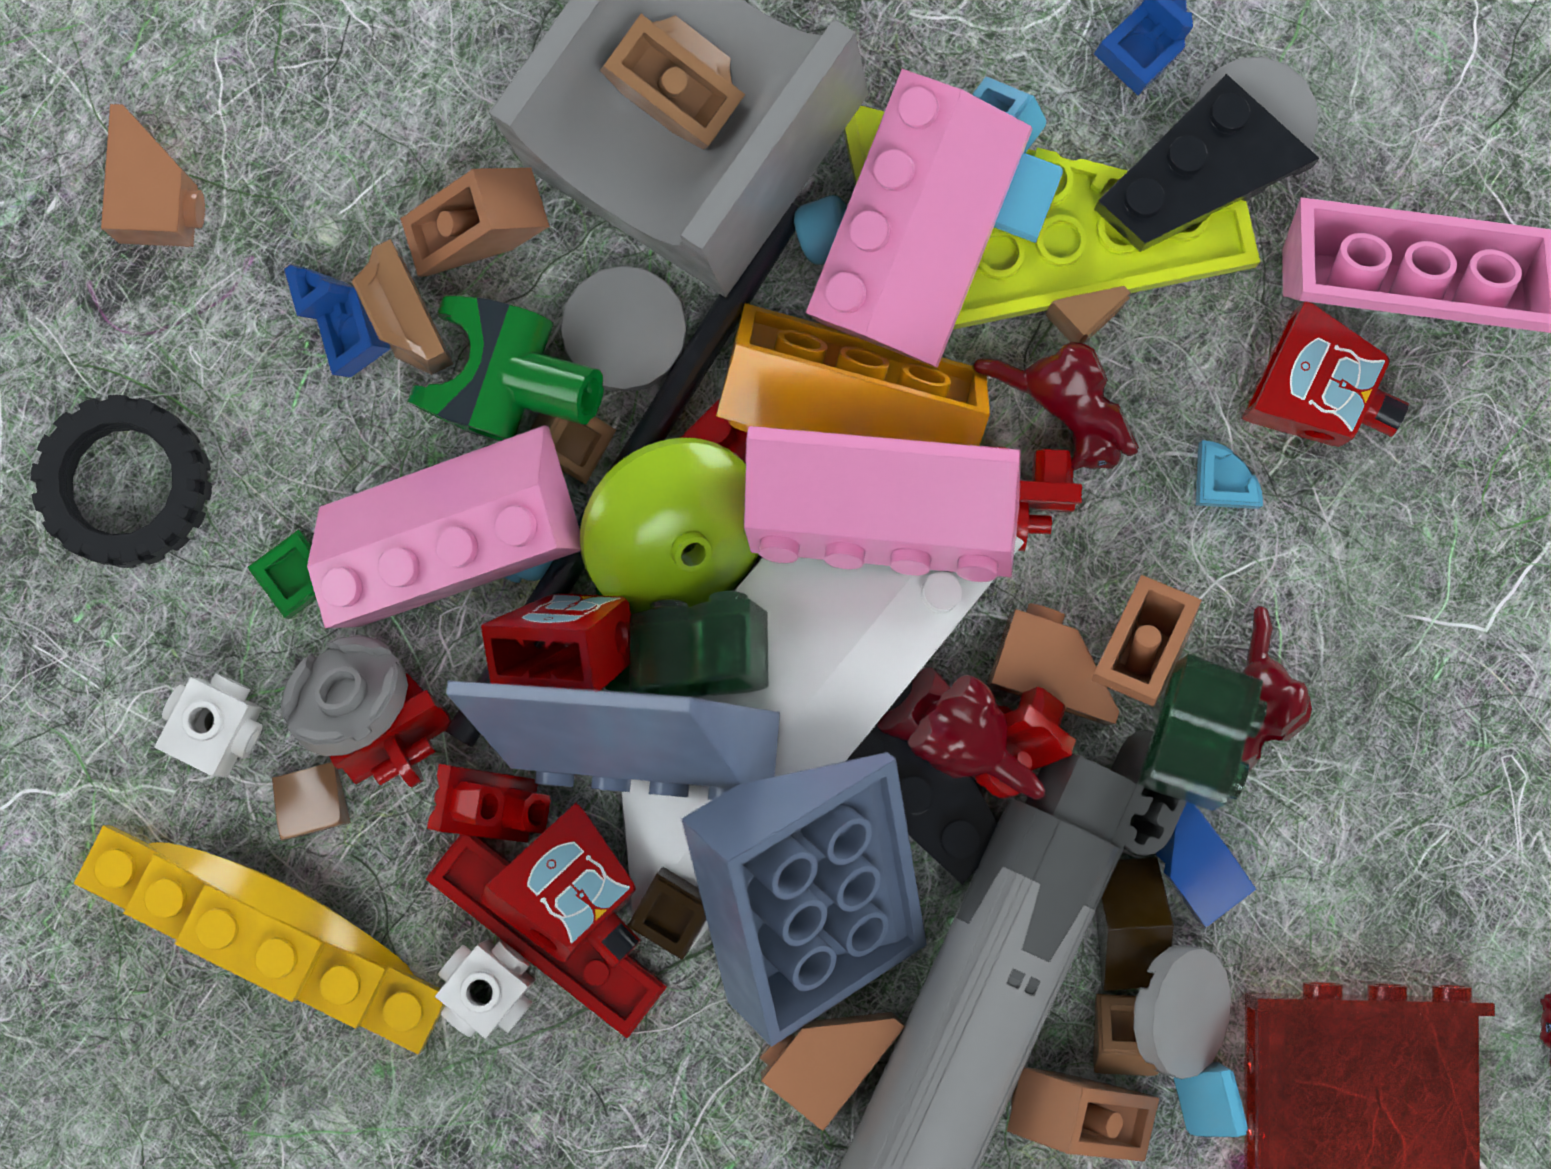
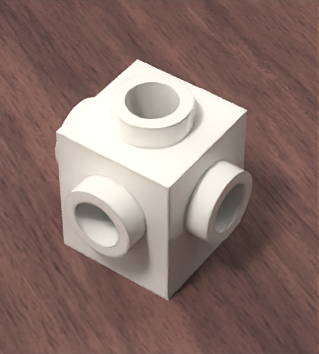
[154,672,263,777]
[435,940,536,1039]

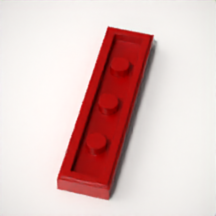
[425,834,668,1039]

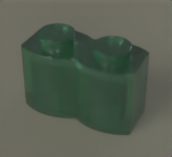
[629,591,768,698]
[1139,654,1267,811]

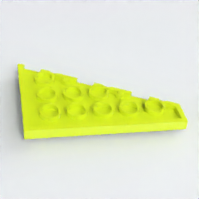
[843,106,1260,330]

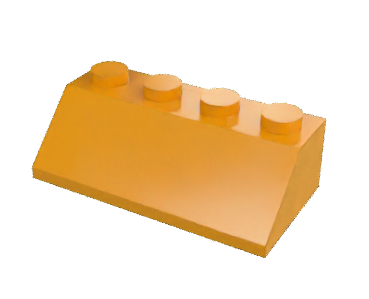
[716,303,990,446]

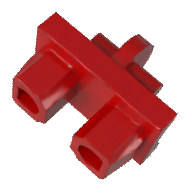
[981,446,1082,551]
[329,673,452,788]
[975,687,1076,798]
[427,764,551,843]

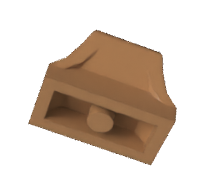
[600,14,746,150]
[352,239,454,375]

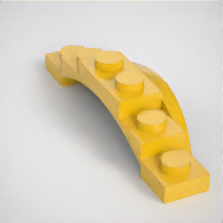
[73,825,445,1055]

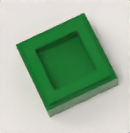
[247,529,316,619]

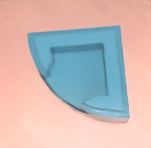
[1196,440,1263,509]

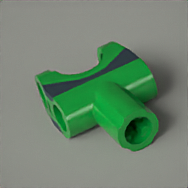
[407,296,604,441]

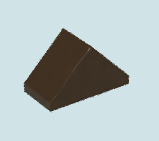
[1096,857,1174,991]

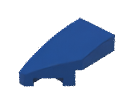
[1094,0,1193,96]
[284,265,391,378]
[1156,797,1256,928]

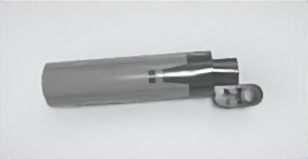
[839,730,1200,1169]

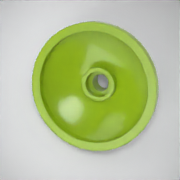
[580,438,759,619]

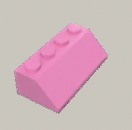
[805,69,1033,368]
[1282,197,1551,333]
[307,426,581,628]
[744,426,1020,582]

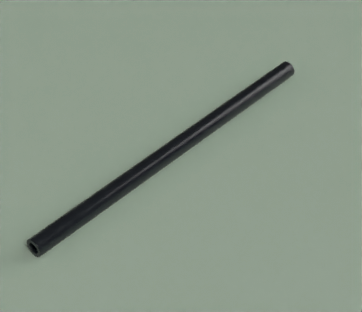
[446,203,799,747]

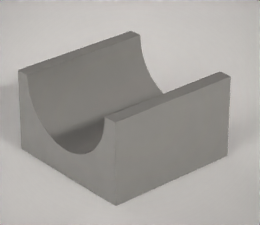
[489,0,869,297]

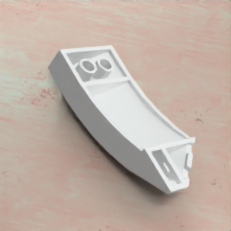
[622,536,1024,950]

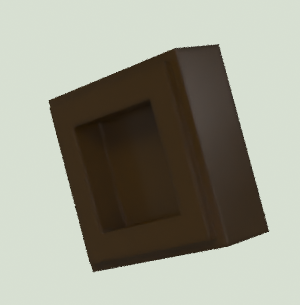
[627,867,707,960]

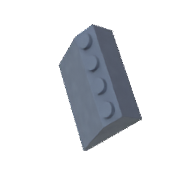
[446,681,780,800]
[681,752,927,1047]

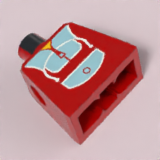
[1241,301,1409,447]
[481,593,636,691]
[480,803,641,968]

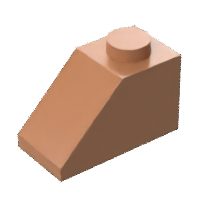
[101,104,205,247]
[400,167,550,277]
[1092,575,1202,707]
[986,603,1120,726]
[759,1012,905,1131]
[1007,1067,1159,1162]

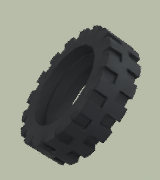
[30,395,212,568]

